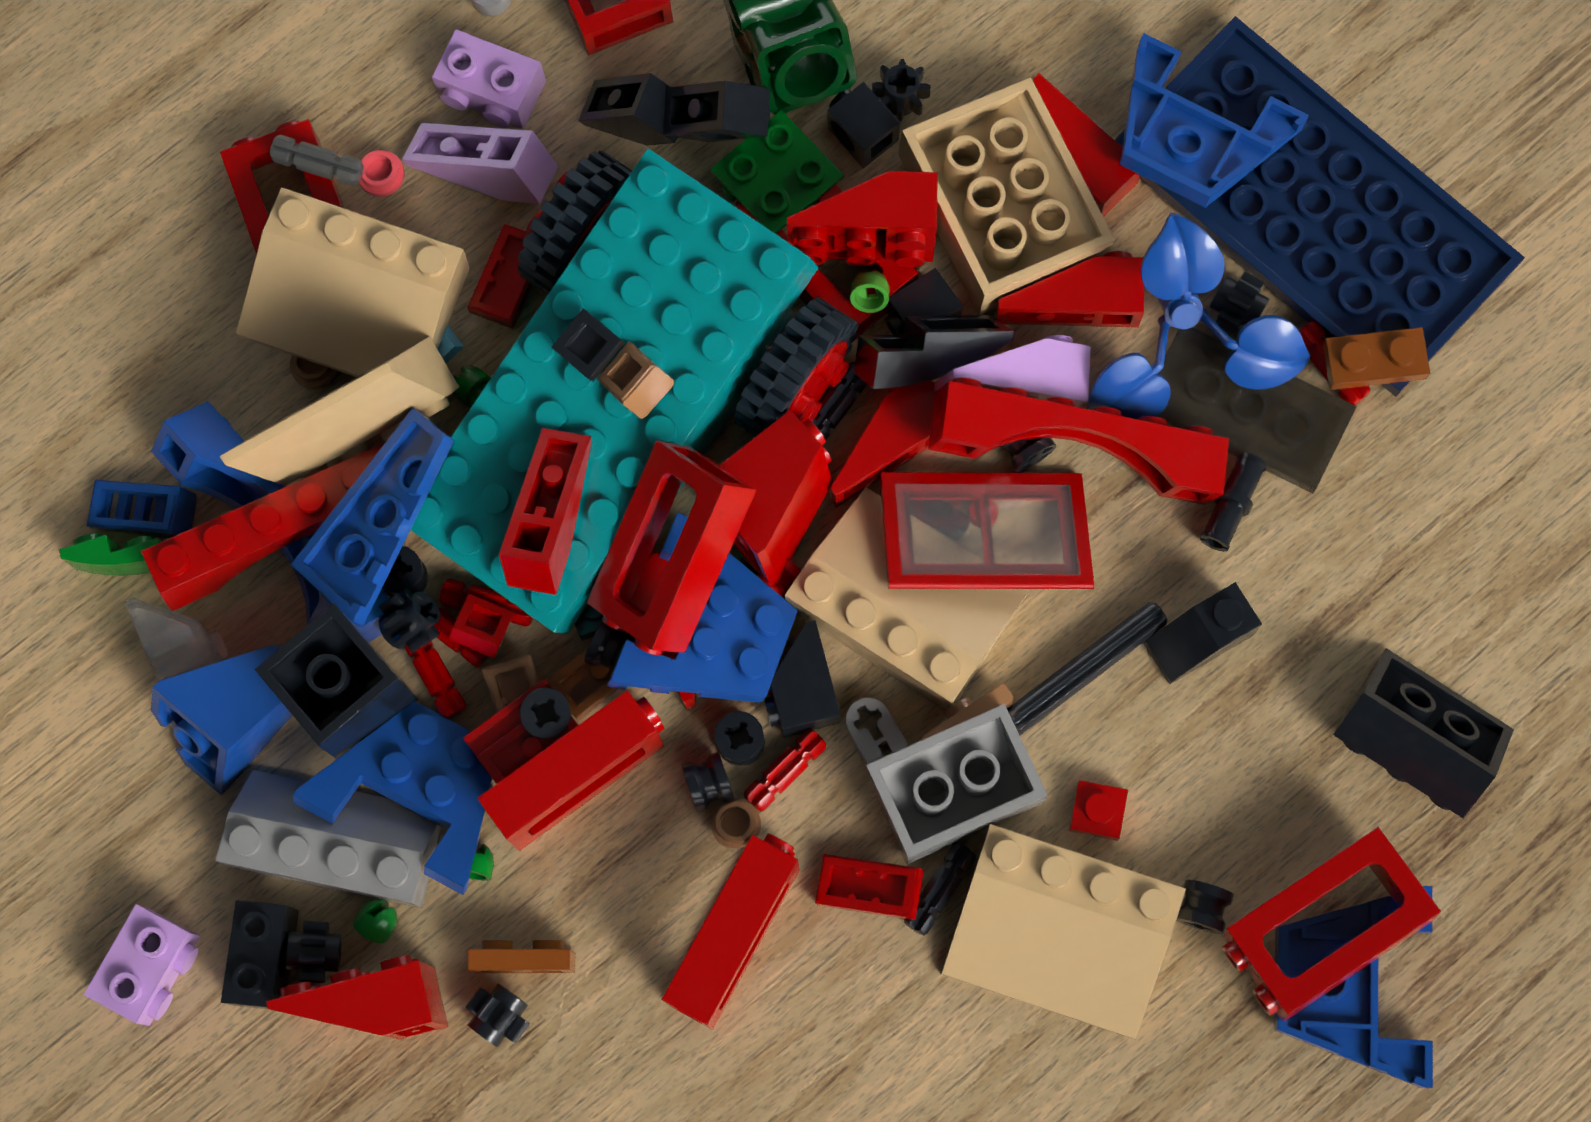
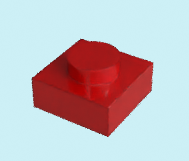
[449,594,514,658]
[1069,780,1128,841]

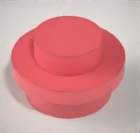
[359,150,405,197]

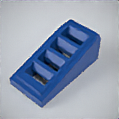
[86,480,197,539]

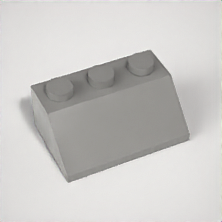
[866,704,1048,864]

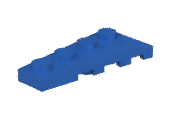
[291,408,454,626]

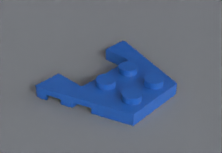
[1120,33,1309,208]
[607,512,798,703]
[293,701,493,895]
[1274,886,1433,1088]

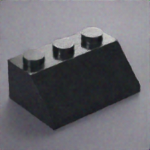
[1333,648,1514,818]

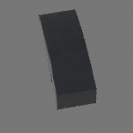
[854,315,1014,389]

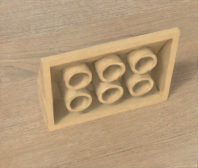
[898,77,1115,315]
[236,187,470,377]
[220,336,459,486]
[785,488,1030,710]
[941,824,1186,1040]

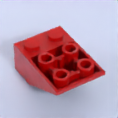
[787,171,938,267]
[266,955,449,1040]

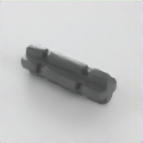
[270,135,364,186]

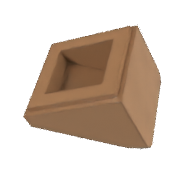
[597,341,674,419]

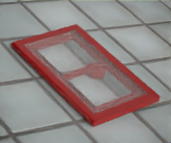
[880,472,1094,589]

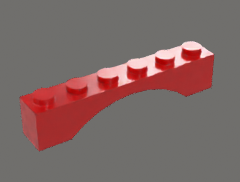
[928,378,1229,505]
[141,442,386,611]

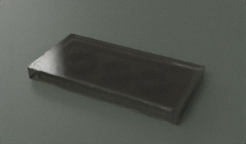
[1157,327,1357,494]

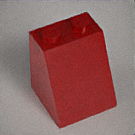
[719,410,833,587]

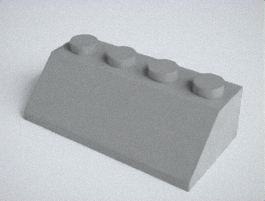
[216,770,442,908]

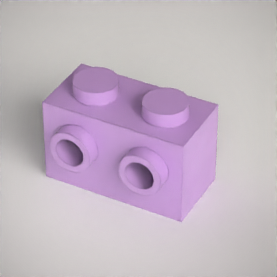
[432,29,546,129]
[84,904,200,1026]

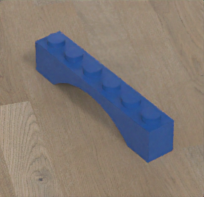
[151,401,389,642]

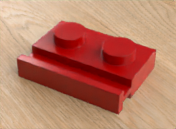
[463,678,578,784]

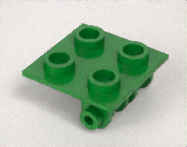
[710,110,844,234]

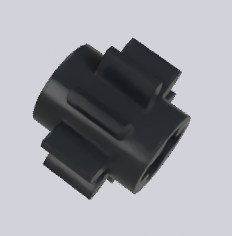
[872,59,931,122]
[1210,271,1270,335]
[379,588,440,653]
[286,921,342,983]
[466,983,530,1047]

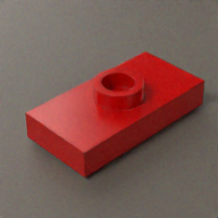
[467,224,532,329]
[815,854,924,920]

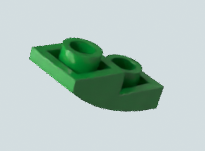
[59,533,162,576]

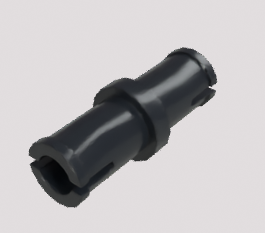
[1200,452,1267,552]

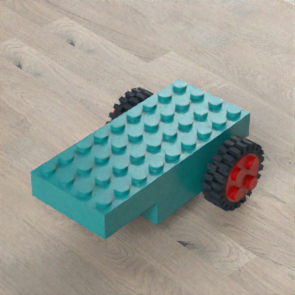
[411,148,858,634]

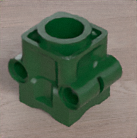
[723,0,857,115]

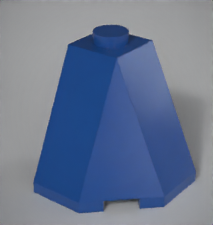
[151,644,293,795]

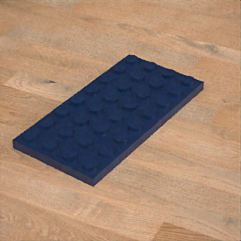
[1115,16,1525,397]

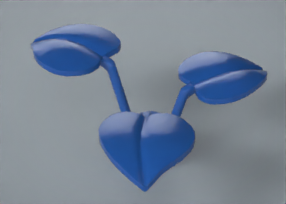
[1087,213,1310,419]

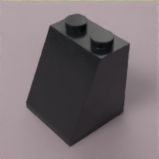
[255,604,419,759]

